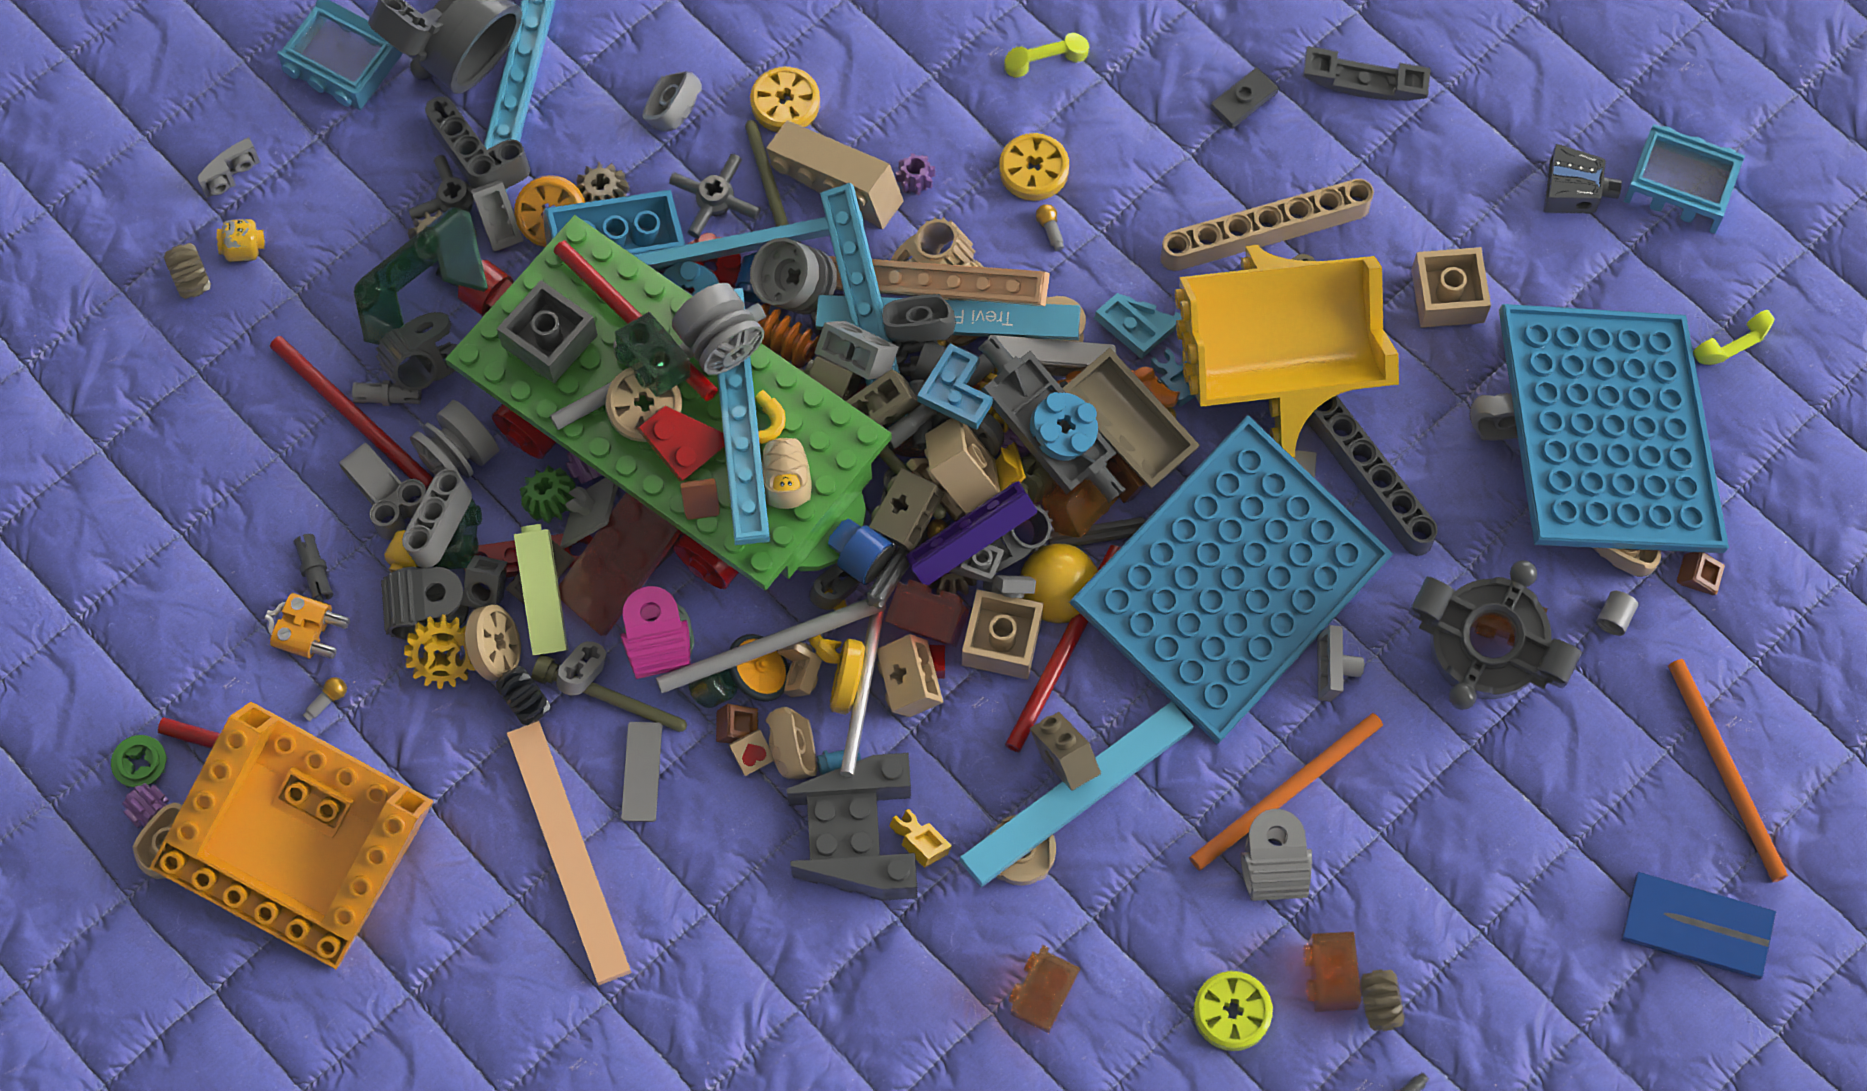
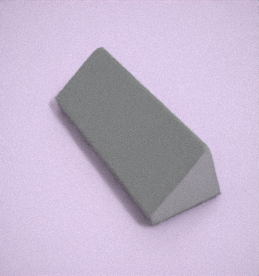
[988,335,1116,377]

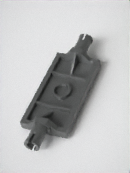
[978,335,1125,503]

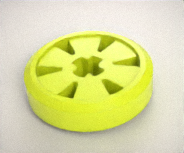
[1193,971,1273,1051]

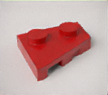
[636,406,725,482]

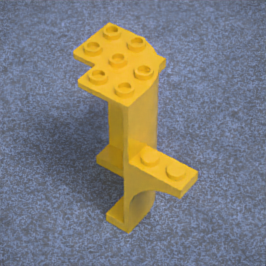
[1174,245,1399,457]

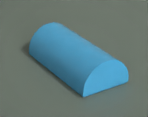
[544,190,685,255]

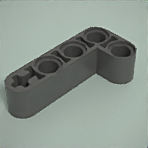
[425,96,530,189]

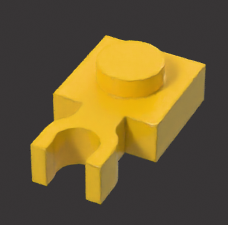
[889,809,952,868]

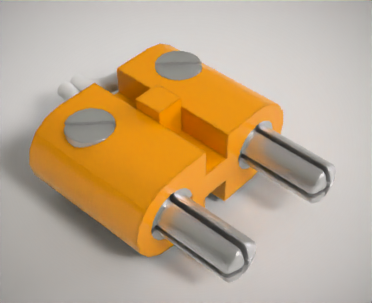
[265,593,350,659]

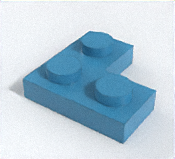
[917,343,993,430]

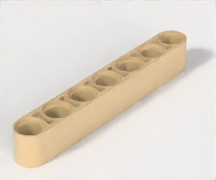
[1160,179,1374,271]

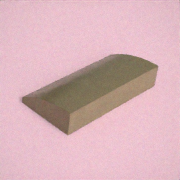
[1063,348,1200,489]

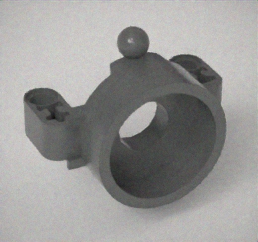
[368,0,522,94]
[1409,560,1582,710]

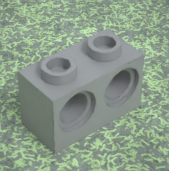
[815,321,899,380]

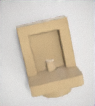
[777,642,822,698]

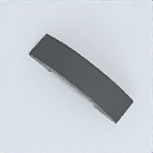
[1303,46,1431,100]

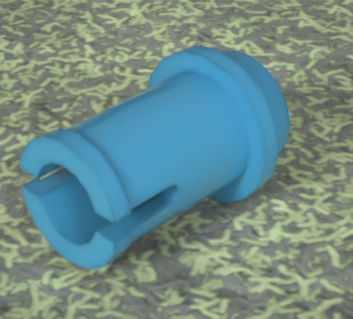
[817,750,861,775]

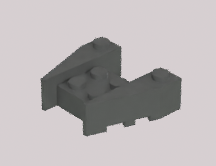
[787,753,918,901]

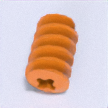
[758,303,820,368]

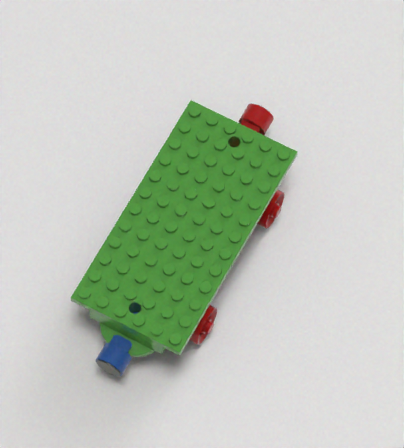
[445,215,894,591]

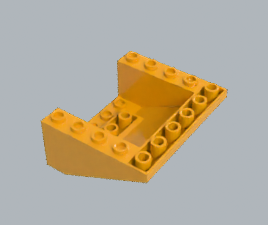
[149,701,434,969]

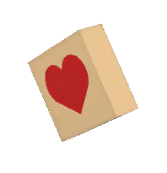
[728,729,774,776]

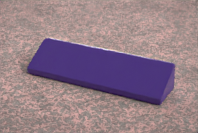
[906,481,1037,586]

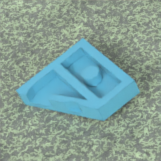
[1094,293,1181,359]

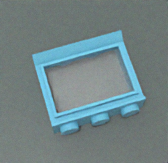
[277,0,403,110]
[1623,124,1745,234]

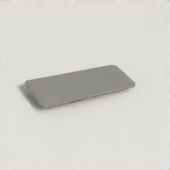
[621,722,662,822]

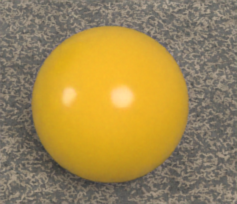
[1020,543,1098,623]

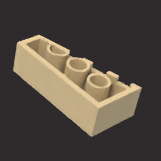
[766,120,904,230]

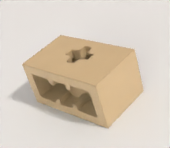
[877,634,943,717]

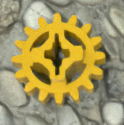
[404,614,475,689]

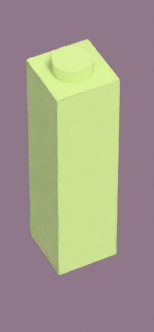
[514,524,569,656]

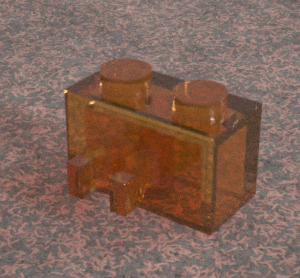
[1041,466,1120,538]
[1303,932,1362,1012]

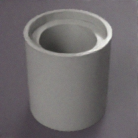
[1596,591,1638,636]

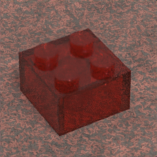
[885,579,969,648]

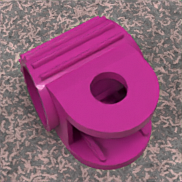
[620,586,691,679]

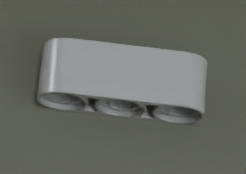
[402,469,472,568]

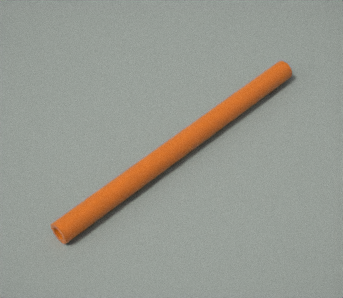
[1668,659,1789,883]
[1189,713,1383,871]

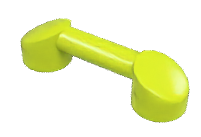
[1004,33,1089,78]
[1693,310,1775,365]

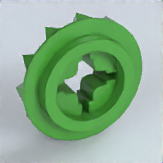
[111,735,168,788]

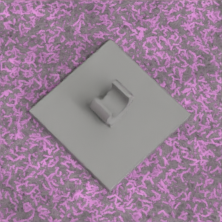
[560,478,618,549]

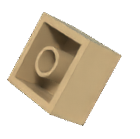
[1411,247,1491,328]
[924,418,1001,514]
[962,589,1043,680]

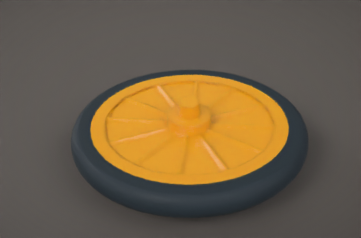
[728,634,789,702]

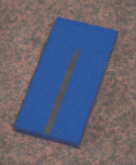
[1621,872,1776,980]

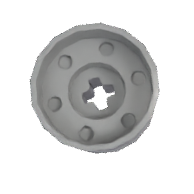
[750,238,837,315]
[672,283,764,375]
[410,400,499,478]

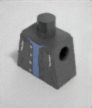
[1544,144,1622,213]

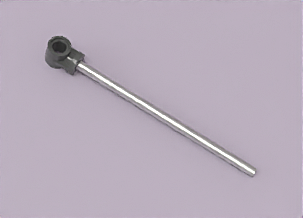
[840,467,914,777]

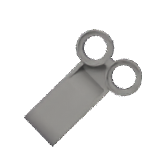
[338,443,427,540]

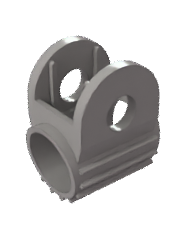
[1240,809,1312,901]

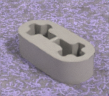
[556,642,606,695]

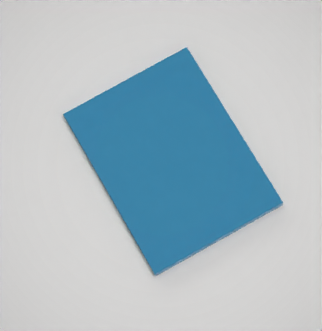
[1499,304,1729,553]
[1069,415,1394,744]

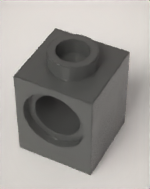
[462,555,508,609]

